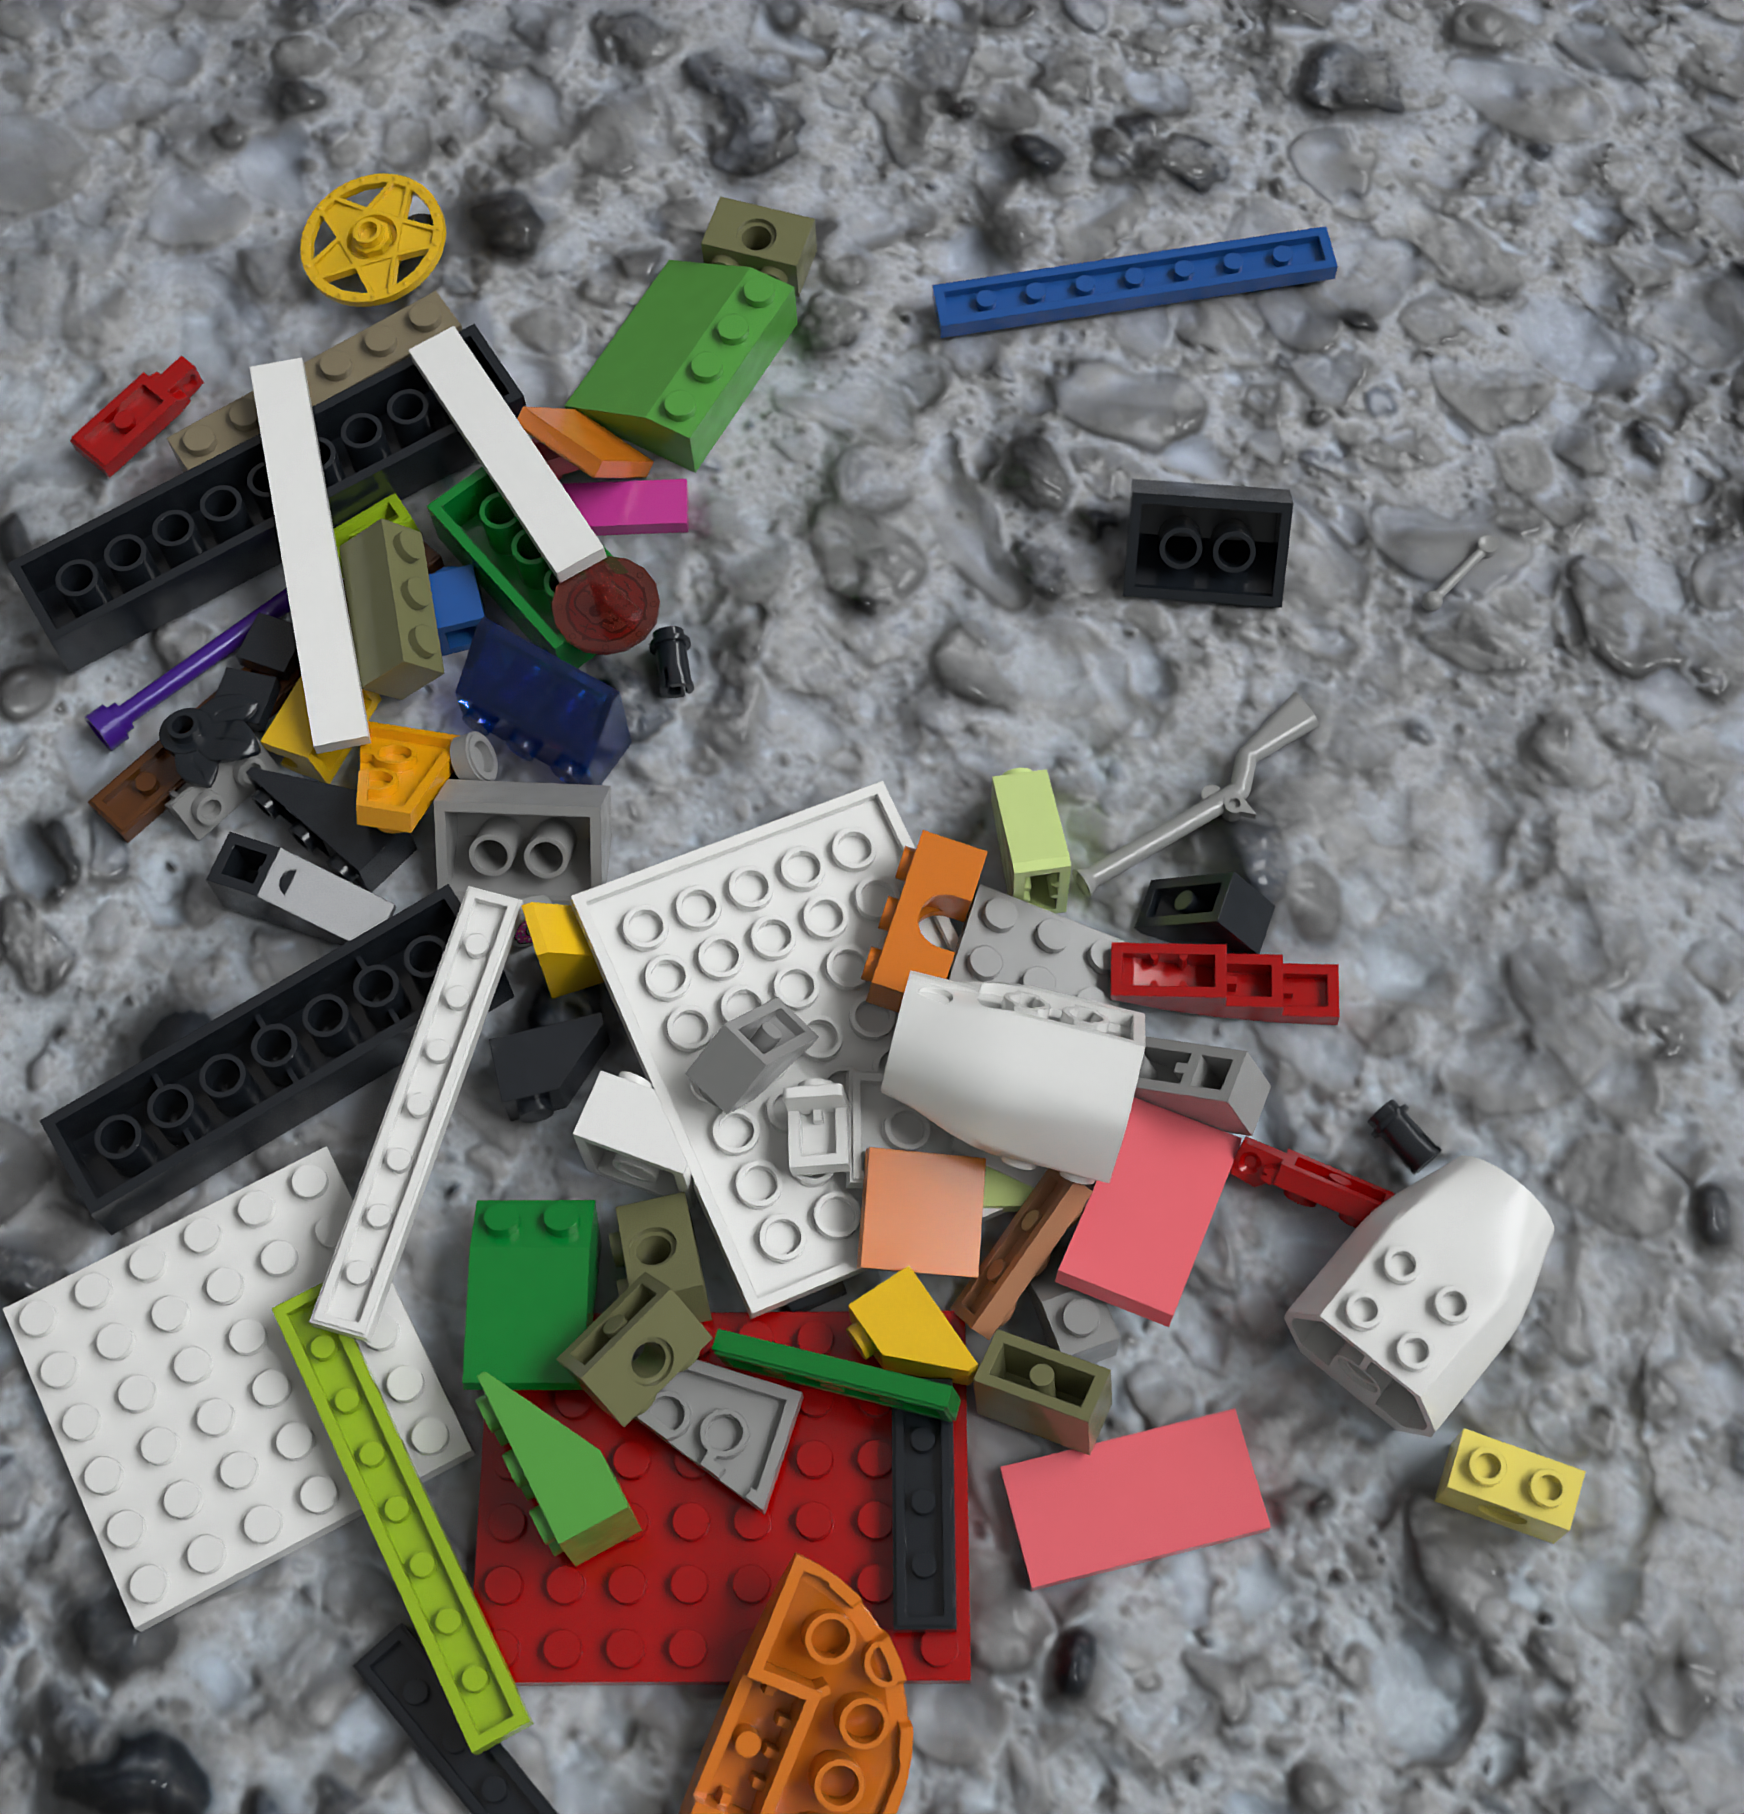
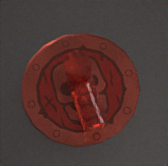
[552,556,661,655]

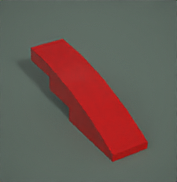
[1110,942,1340,1025]

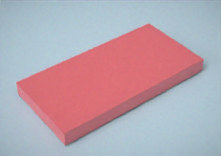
[1055,1097,1242,1327]
[1000,1408,1271,1591]

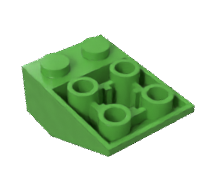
[475,1371,642,1566]

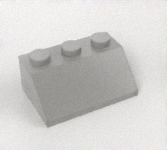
[434,779,612,905]

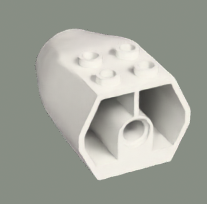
[881,970,1145,1185]
[1284,1155,1555,1437]

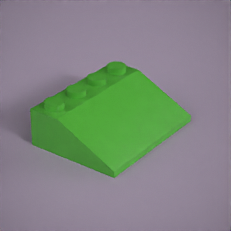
[564,260,798,473]

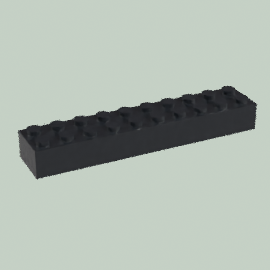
[6,324,528,674]

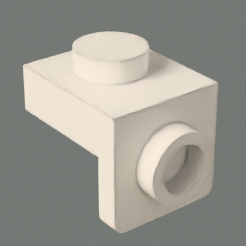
[783,1078,851,1176]

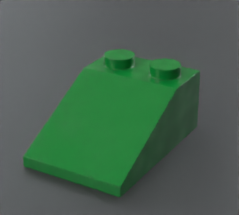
[462,1200,602,1390]

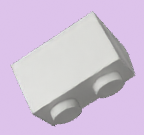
[573,1071,698,1209]

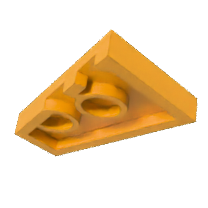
[356,721,461,834]

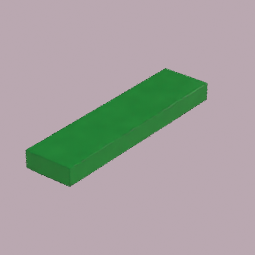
[712,1329,961,1422]

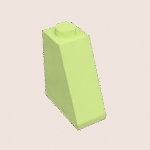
[991,768,1071,913]

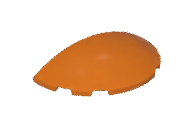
[678,1552,914,1814]

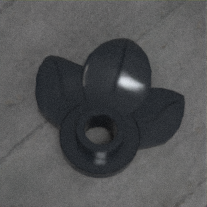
[159,694,261,788]

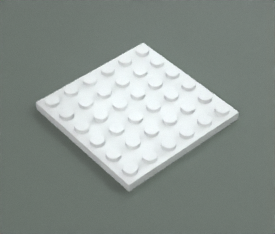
[3,1146,476,1632]

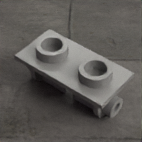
[164,737,280,841]

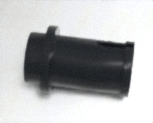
[649,626,695,698]
[1367,1099,1442,1175]

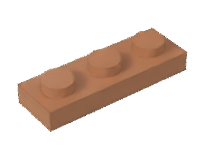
[950,1168,1093,1340]

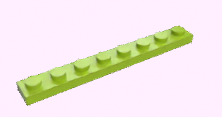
[271,1282,534,1756]

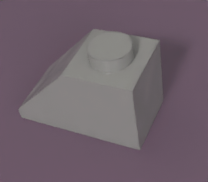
[685,997,819,1115]
[1026,1245,1120,1363]

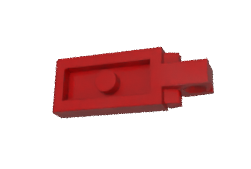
[70,355,203,478]
[1230,1136,1396,1228]

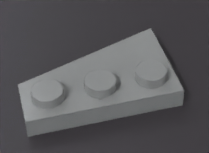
[632,1343,803,1515]

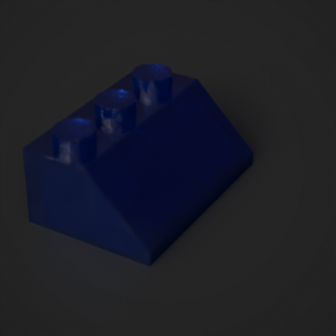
[455,617,632,785]

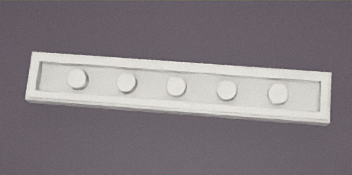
[408,326,607,583]

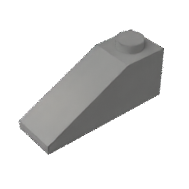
[1134,1036,1271,1136]

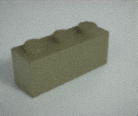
[339,518,445,700]

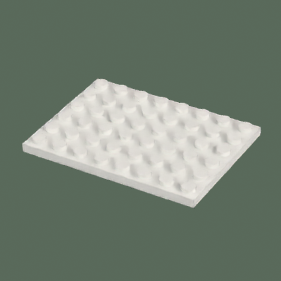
[571,781,1005,1319]

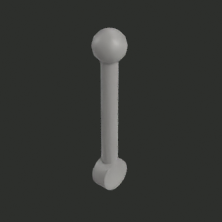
[1422,535,1499,611]

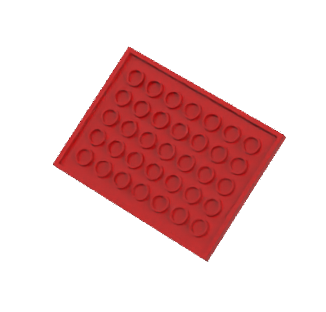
[474,1310,971,1686]

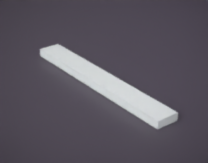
[250,357,371,754]
[309,886,524,1343]

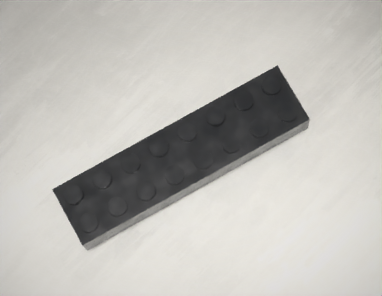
[40,884,515,1235]

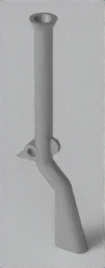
[1072,692,1318,898]

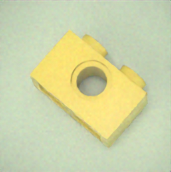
[1434,1428,1586,1544]

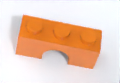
[861,830,988,1013]

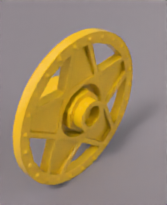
[300,173,446,307]

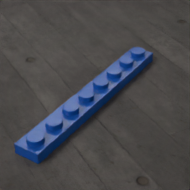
[932,226,1338,338]

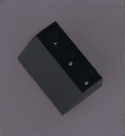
[1123,479,1294,608]

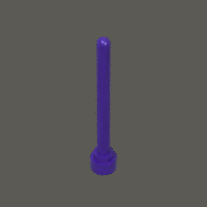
[84,587,290,751]

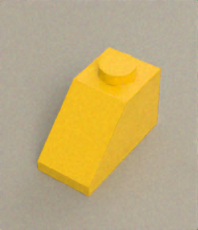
[521,902,604,999]
[846,1265,978,1386]

